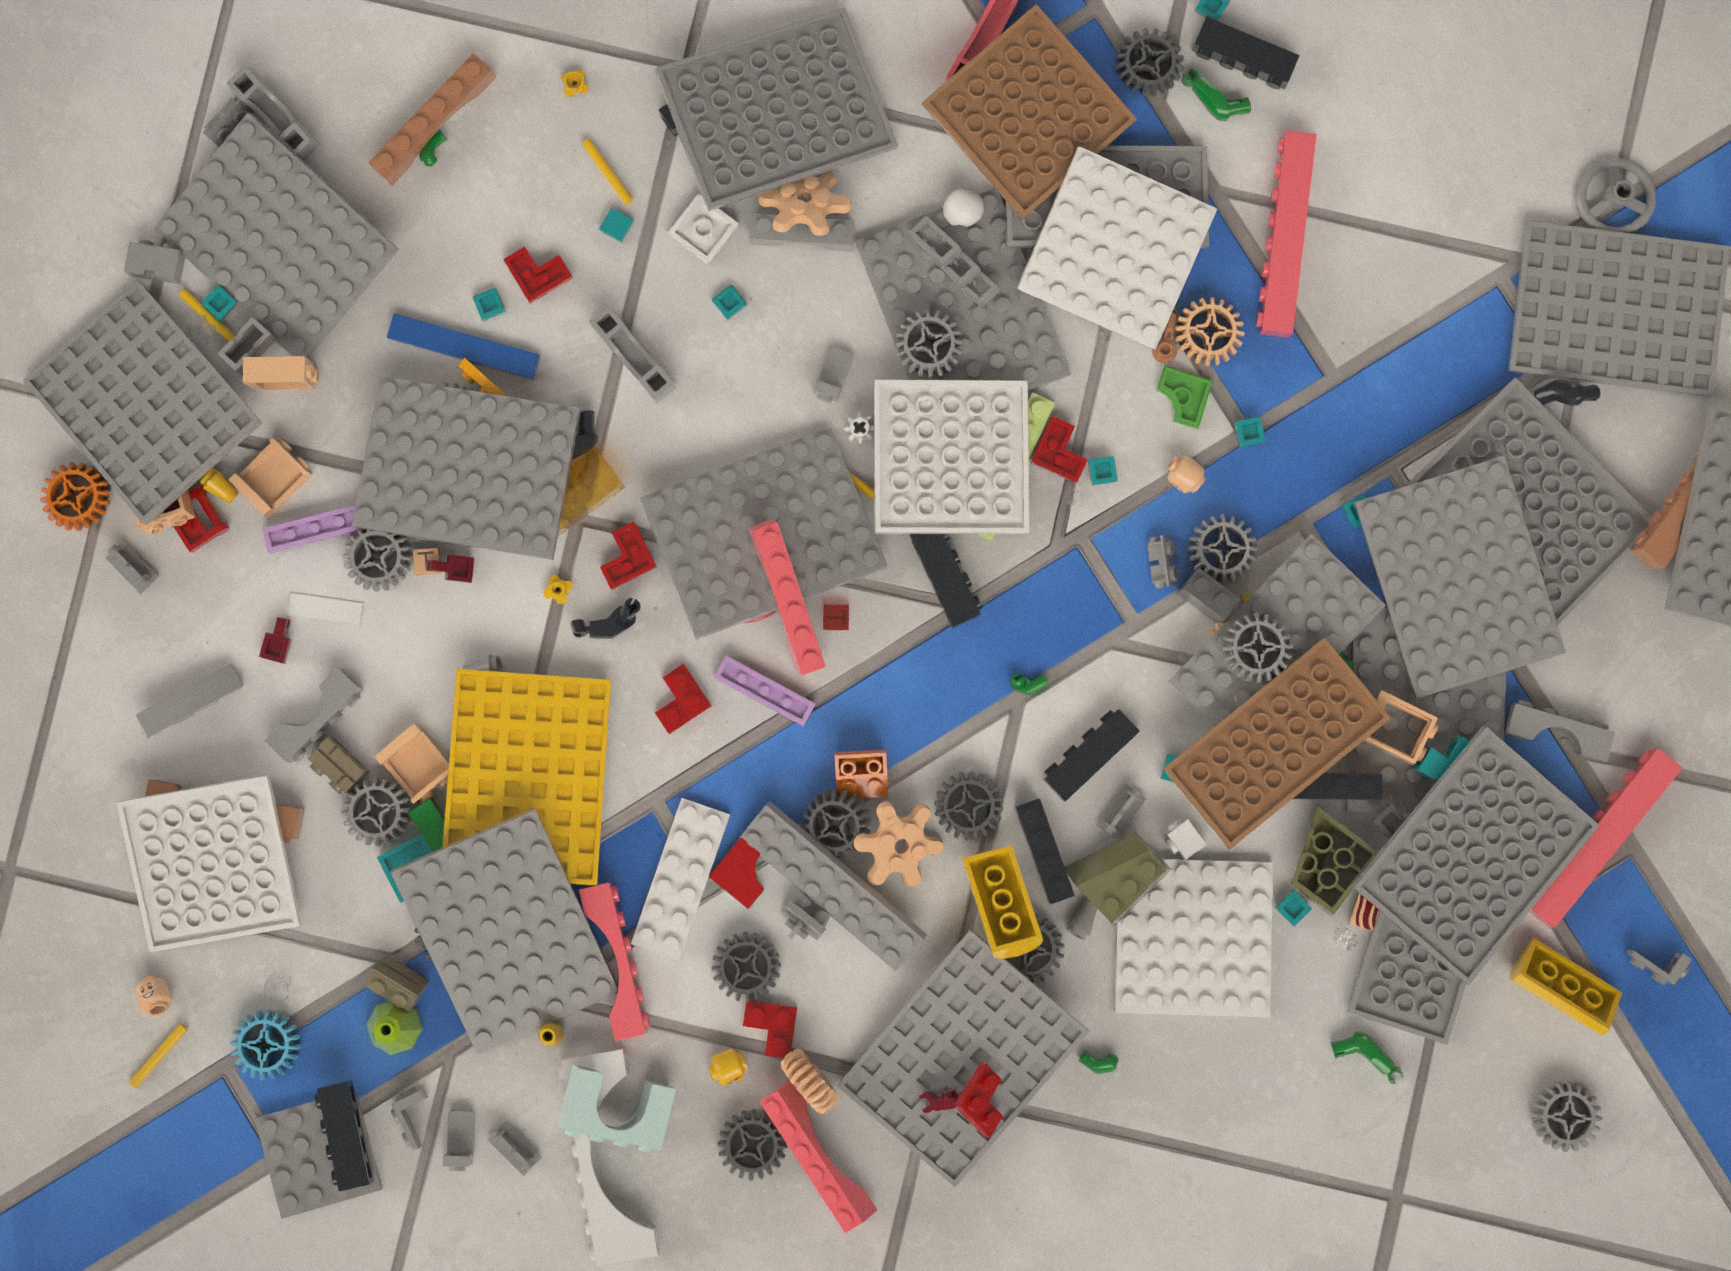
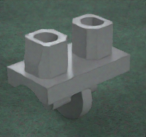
[781,894,830,940]

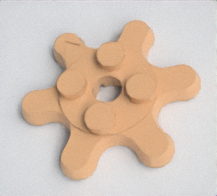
[758,171,852,236]
[854,801,944,887]

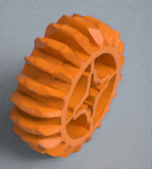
[40,462,111,531]

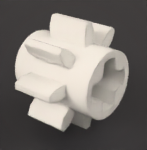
[844,412,874,446]

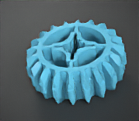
[230,1010,301,1080]

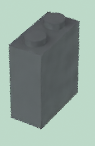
[1177,568,1240,623]

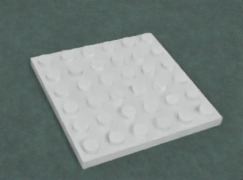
[1016,146,1217,349]
[874,380,1029,534]
[116,774,302,952]
[1115,859,1273,1017]

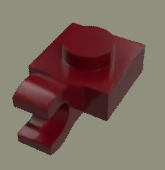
[427,555,474,583]
[259,617,292,664]
[919,1089,962,1113]

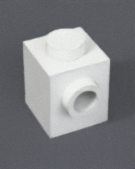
[1165,818,1206,860]

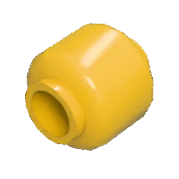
[707,1048,748,1086]

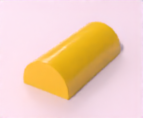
[962,845,1043,959]
[1510,938,1622,1036]

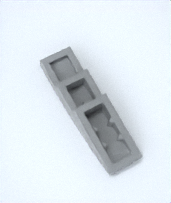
[908,216,1000,308]
[136,664,243,738]

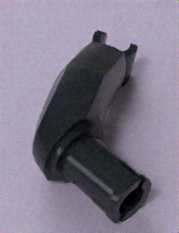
[1534,380,1601,406]
[572,410,599,460]
[571,598,641,639]

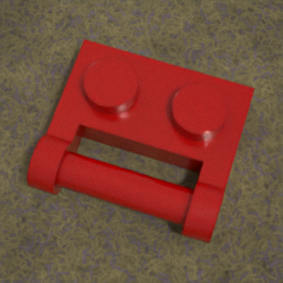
[163,485,230,553]

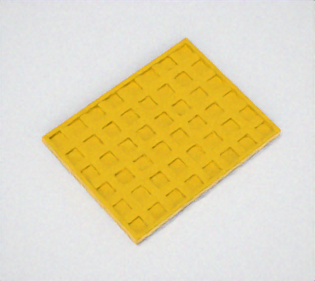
[443,669,611,885]

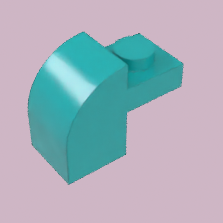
[1412,736,1470,781]

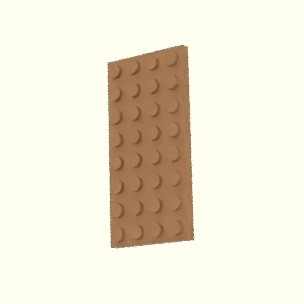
[1163,637,1391,850]

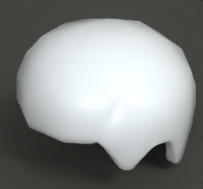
[943,188,984,227]

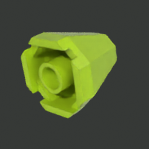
[366,1001,423,1055]

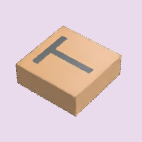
[413,548,441,576]

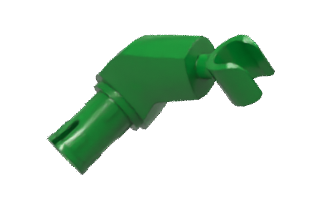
[1181,68,1251,121]
[1331,1031,1403,1084]

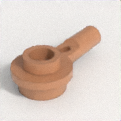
[1152,313,1178,364]

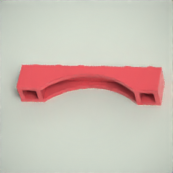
[946,0,1020,81]
[748,519,826,675]
[579,882,650,1041]
[759,1080,877,1233]

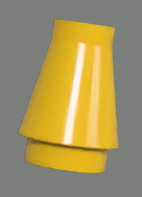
[200,467,239,504]
[538,1021,564,1047]

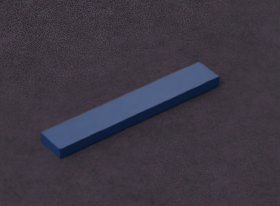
[387,314,540,380]

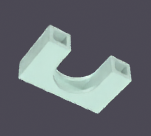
[557,1064,676,1152]

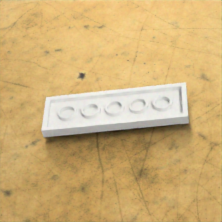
[631,798,730,961]

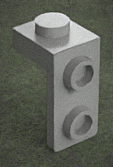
[813,346,854,403]
[1626,950,1692,986]
[391,1087,428,1151]
[443,1110,475,1171]

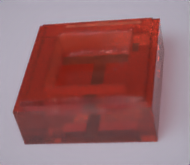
[823,604,849,631]

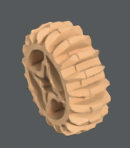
[1175,297,1244,366]
[781,1048,839,1114]

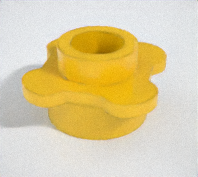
[561,69,589,97]
[543,575,573,604]

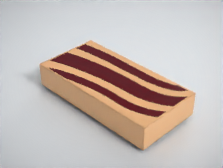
[1348,892,1379,931]

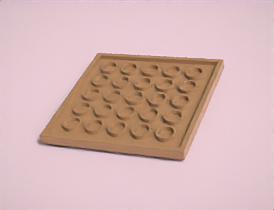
[922,4,1137,219]

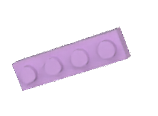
[262,505,366,554]
[714,655,816,727]

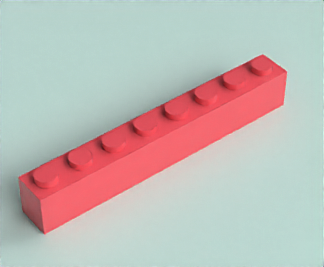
[1256,130,1317,338]
[1529,748,1682,928]

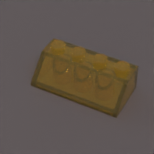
[558,446,625,536]

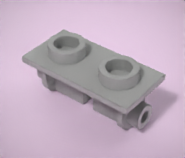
[203,96,254,147]
[1147,535,1179,589]
[106,540,159,594]
[1096,784,1146,840]
[487,1121,542,1176]

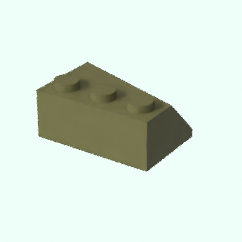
[1291,806,1379,917]
[1065,832,1172,924]

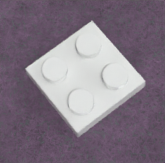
[668,193,739,265]

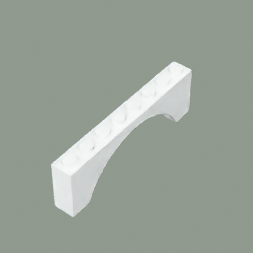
[558,1047,660,1267]

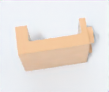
[228,437,312,518]
[374,724,449,804]

